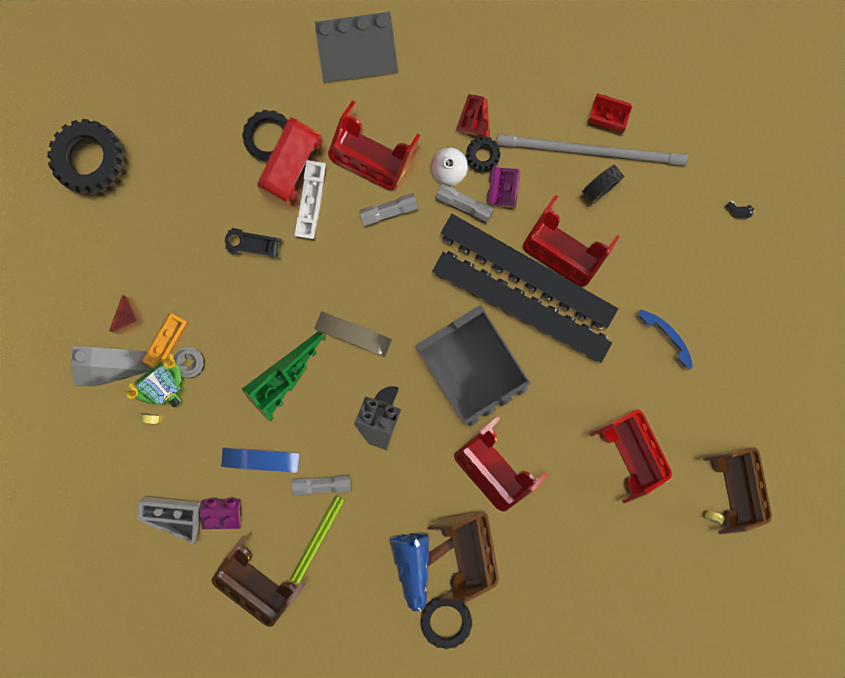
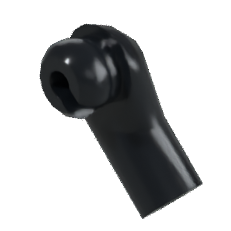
[725,200,755,219]

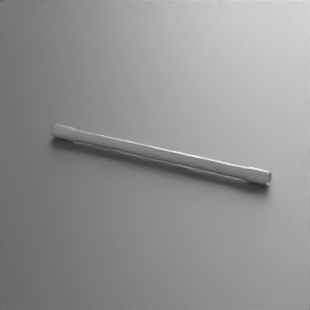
[497,134,688,166]

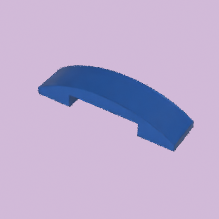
[636,310,693,370]
[221,448,299,472]

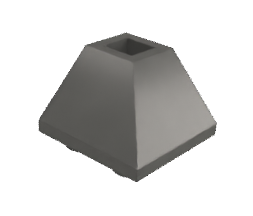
[354,396,401,450]

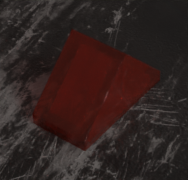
[109,295,140,333]

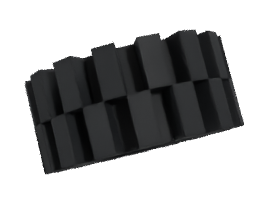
[466,137,501,172]

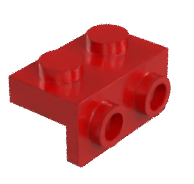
[588,93,633,133]

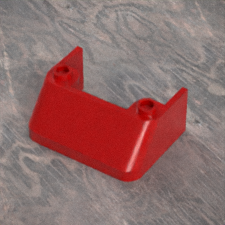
[328,100,421,189]
[257,117,323,207]
[523,195,619,286]
[589,409,672,504]
[454,416,549,512]

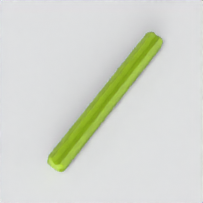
[290,496,344,584]

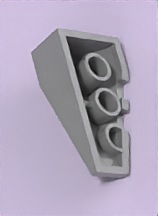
[71,346,151,386]

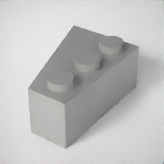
[138,496,201,545]

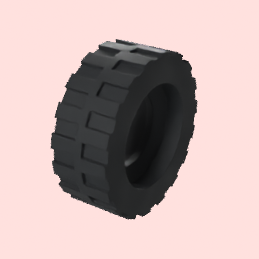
[582,165,625,203]

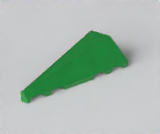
[241,331,326,421]

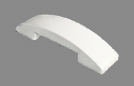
[295,160,326,239]

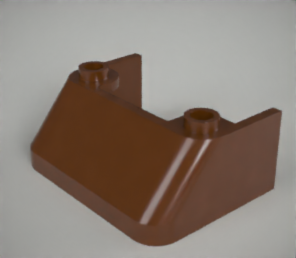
[704,447,772,534]
[428,512,499,603]
[211,536,305,627]

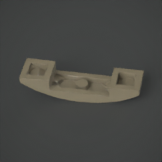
[314,311,392,357]

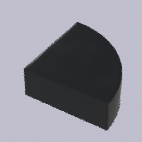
[374,386,399,405]

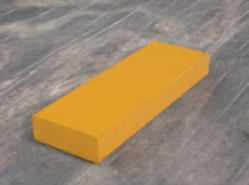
[141,312,187,368]

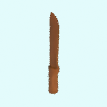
[427,537,454,566]

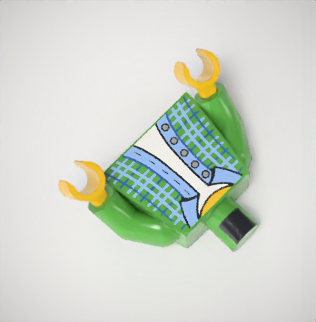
[123,354,182,407]

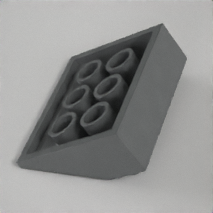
[315,12,398,83]

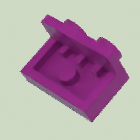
[487,166,521,208]
[200,498,241,529]

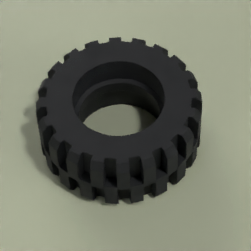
[47,119,125,195]

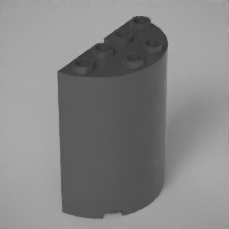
[415,304,531,426]

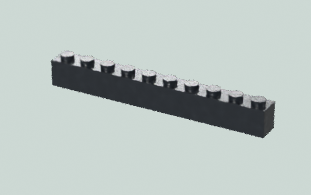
[440,213,619,331]
[432,251,612,364]

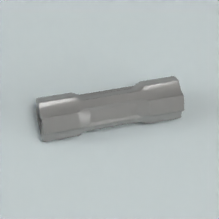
[435,183,494,223]
[359,193,418,226]
[292,475,351,496]

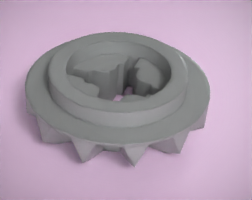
[174,347,204,378]

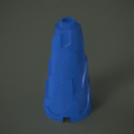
[390,533,429,611]

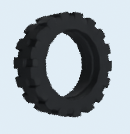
[242,110,288,162]
[421,596,472,649]

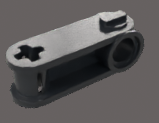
[225,228,283,259]

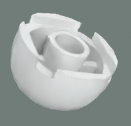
[430,147,468,186]

